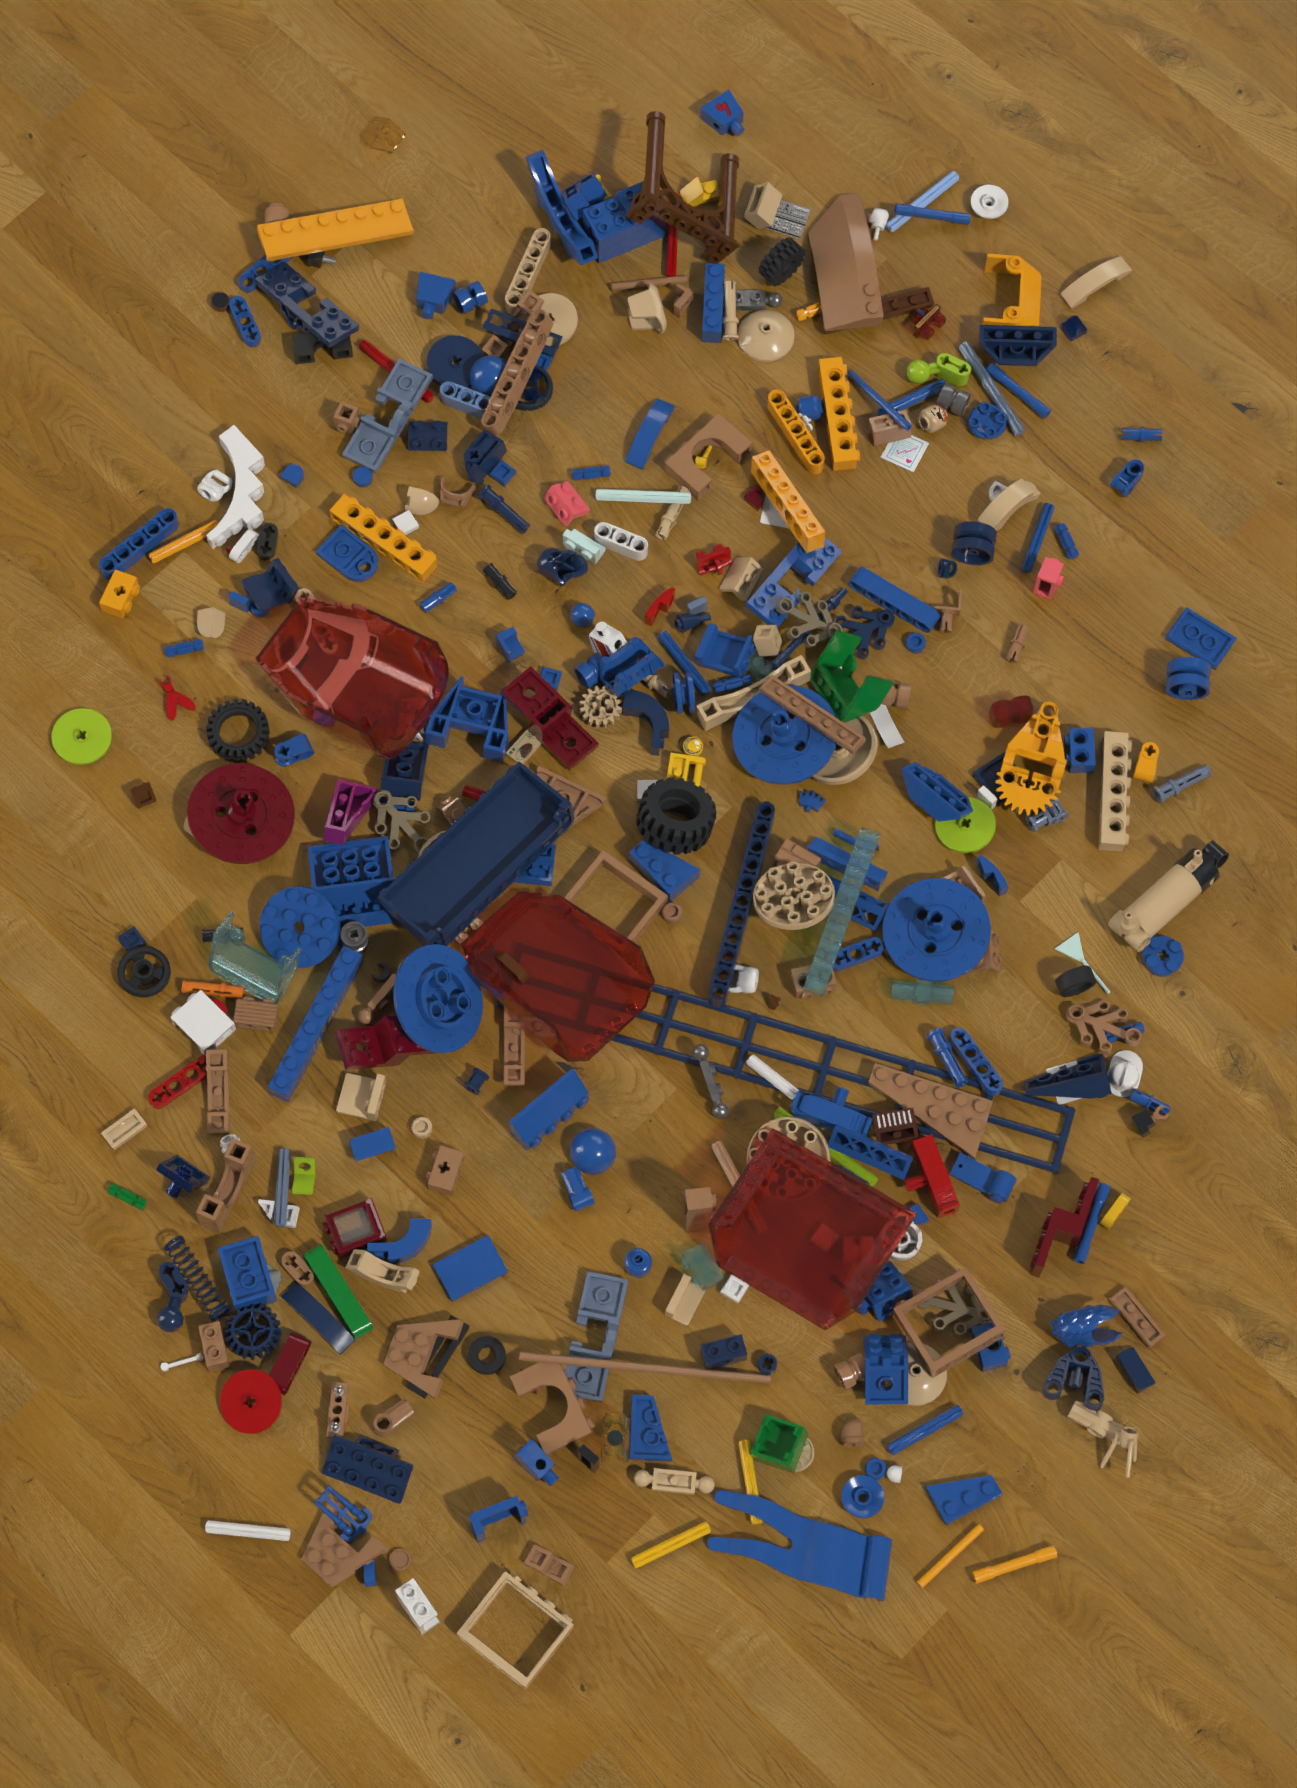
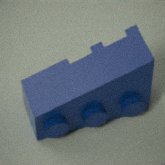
[629,840,700,903]

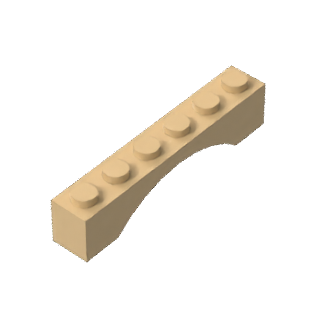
[696,655,811,731]

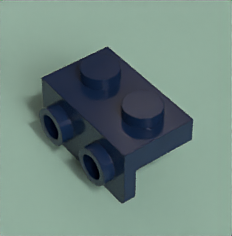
[408,420,448,451]

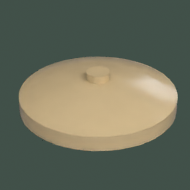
[798,716,878,785]

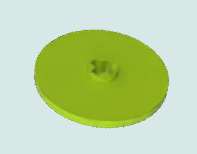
[51,708,112,765]
[935,797,996,853]

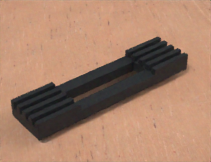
[407,1315,470,1399]

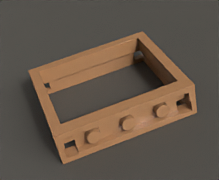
[559,850,668,957]
[893,1267,1006,1378]

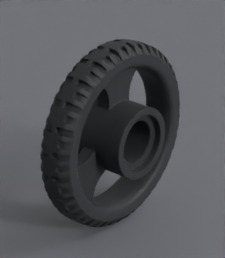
[117,946,171,998]

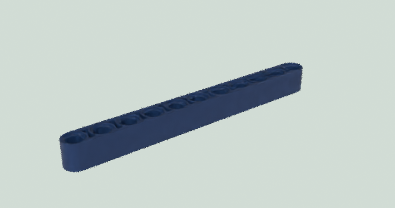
[709,801,775,1008]

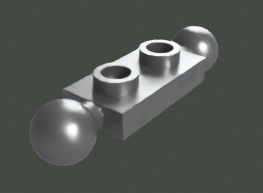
[723,290,782,311]
[692,1044,729,1119]

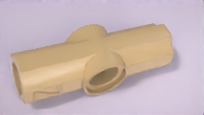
[1067,1401,1124,1448]

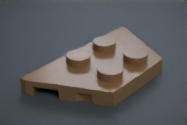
[537,766,607,827]

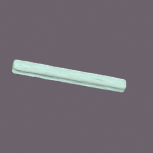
[595,489,691,504]

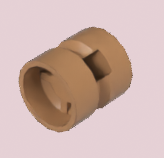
[881,679,912,709]
[833,1352,865,1390]

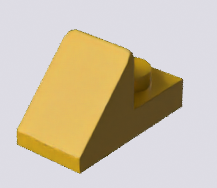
[680,177,719,206]

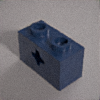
[700,1334,747,1370]

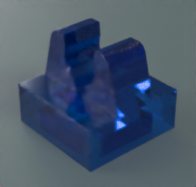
[1060,315,1087,342]

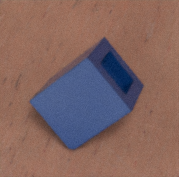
[496,626,525,662]

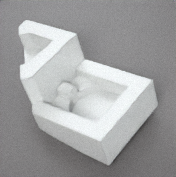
[258,1199,300,1228]

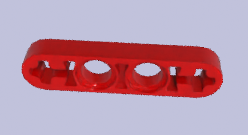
[148,1054,207,1109]

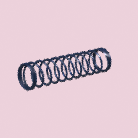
[164,1236,231,1321]

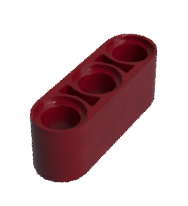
[269,1332,312,1396]

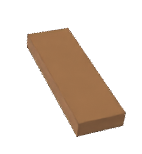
[1109,1286,1166,1349]

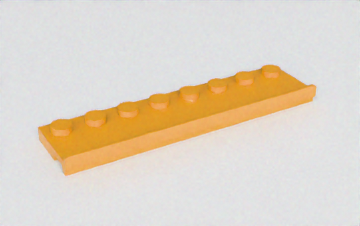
[256,198,414,262]

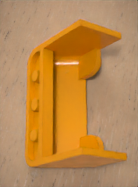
[982,254,1042,327]

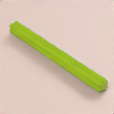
[774,1107,878,1187]

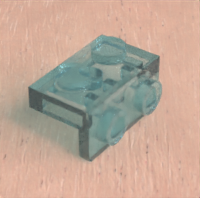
[680,1242,725,1292]

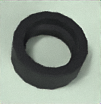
[1055,966,1097,997]

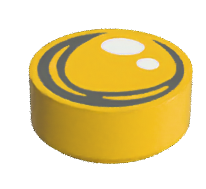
[683,737,703,756]

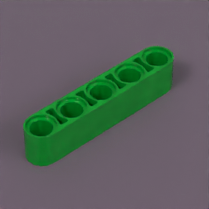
[303,1244,374,1340]

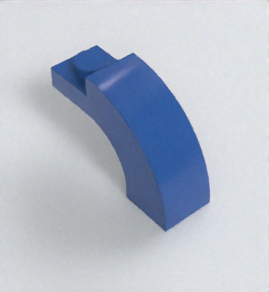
[367,1219,432,1264]

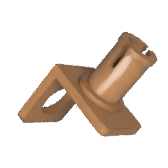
[934,589,963,633]

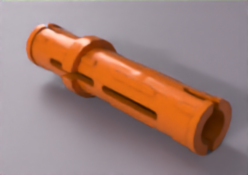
[181,980,245,999]

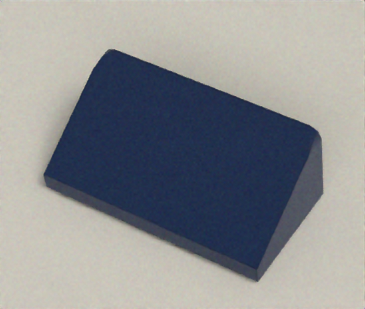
[1115,1347,1156,1394]

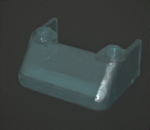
[208,911,302,1004]

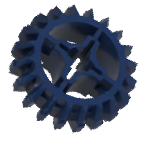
[224,1304,282,1360]

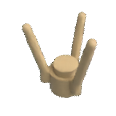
[1100,1426,1139,1478]

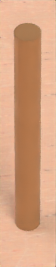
[611,275,688,291]

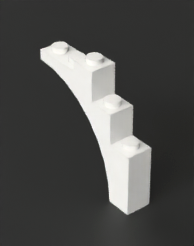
[206,425,265,549]

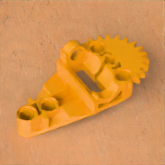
[995,701,1066,816]

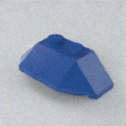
[902,762,973,822]

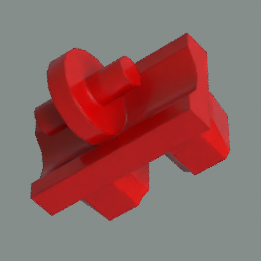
[696,544,733,576]

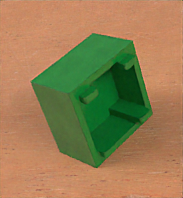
[750,1414,809,1473]

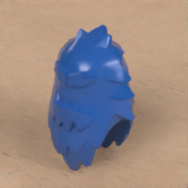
[1050,1305,1122,1348]

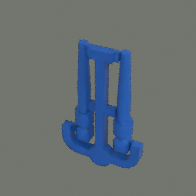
[314,1485,372,1541]

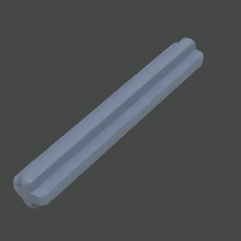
[274,1148,290,1228]

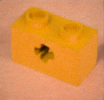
[99,570,140,619]

